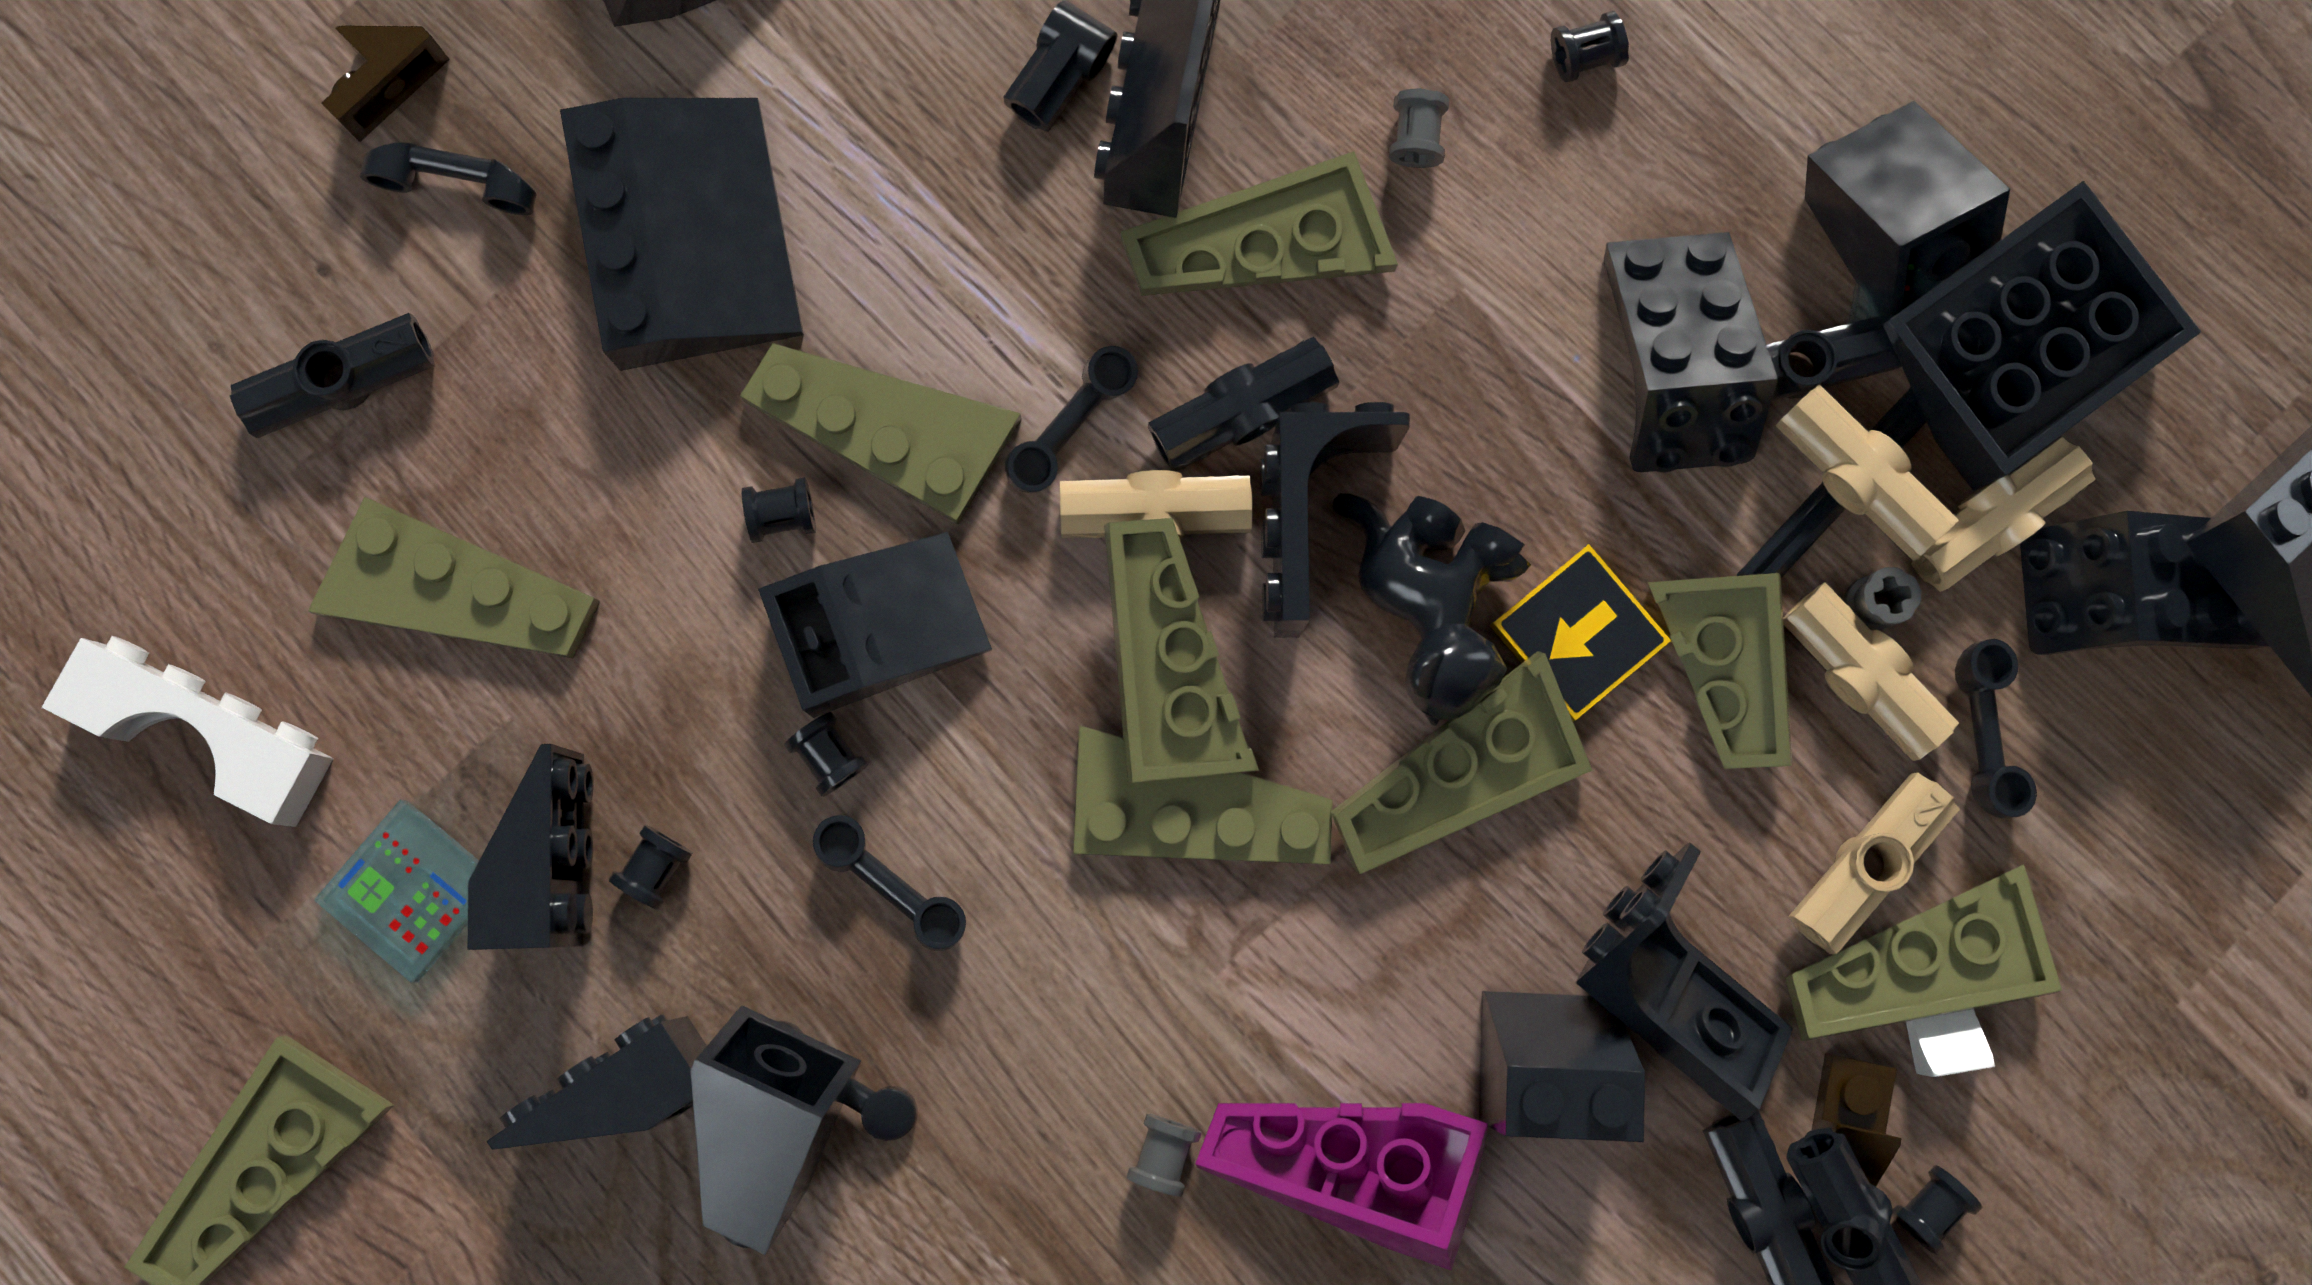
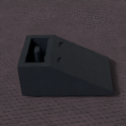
[758,532,992,718]
[467,744,594,950]
[486,1014,707,1150]

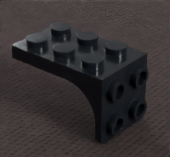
[1603,232,1778,473]
[1260,402,1410,638]
[2020,510,2269,655]
[1575,842,1793,1122]

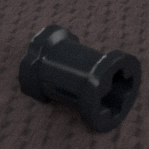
[1550,11,1629,82]
[741,477,816,543]
[784,712,868,797]
[608,825,693,910]
[1892,1165,1983,1255]

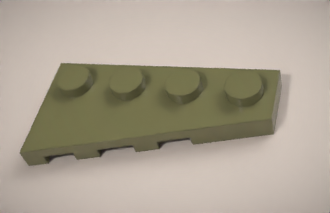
[1121,151,1398,296]
[740,343,1022,525]
[308,497,600,659]
[124,1035,395,1285]

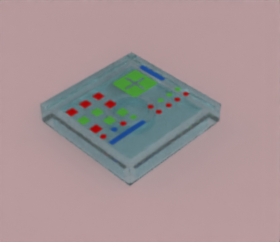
[314,799,479,983]

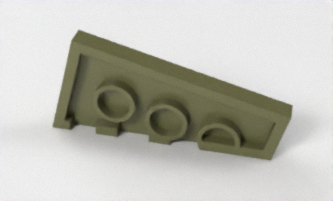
[1104,518,1259,783]
[1330,651,1592,874]
[1073,725,1333,865]
[1785,865,2062,1041]

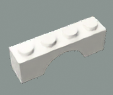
[42,636,334,827]

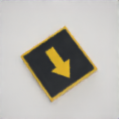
[1490,544,1671,721]

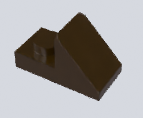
[321,25,450,142]
[1812,1053,1902,1186]

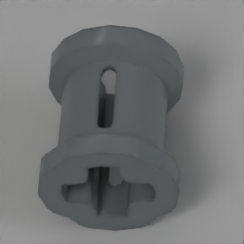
[1389,88,1449,168]
[1843,567,1921,631]
[1126,1114,1202,1197]

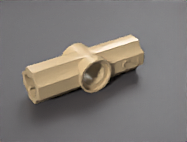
[1776,385,1959,561]
[1911,437,2096,592]
[1060,470,1252,540]
[1783,582,1959,761]
[1788,773,1960,955]

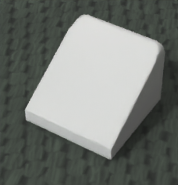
[1906,1009,1995,1077]

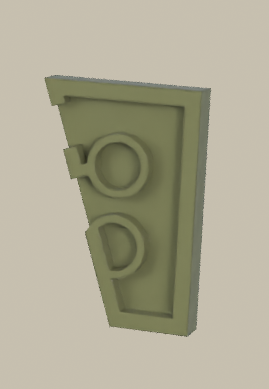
[1648,573,1793,769]

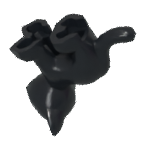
[1333,493,1531,726]

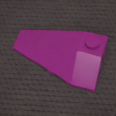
[1195,1103,1488,1271]

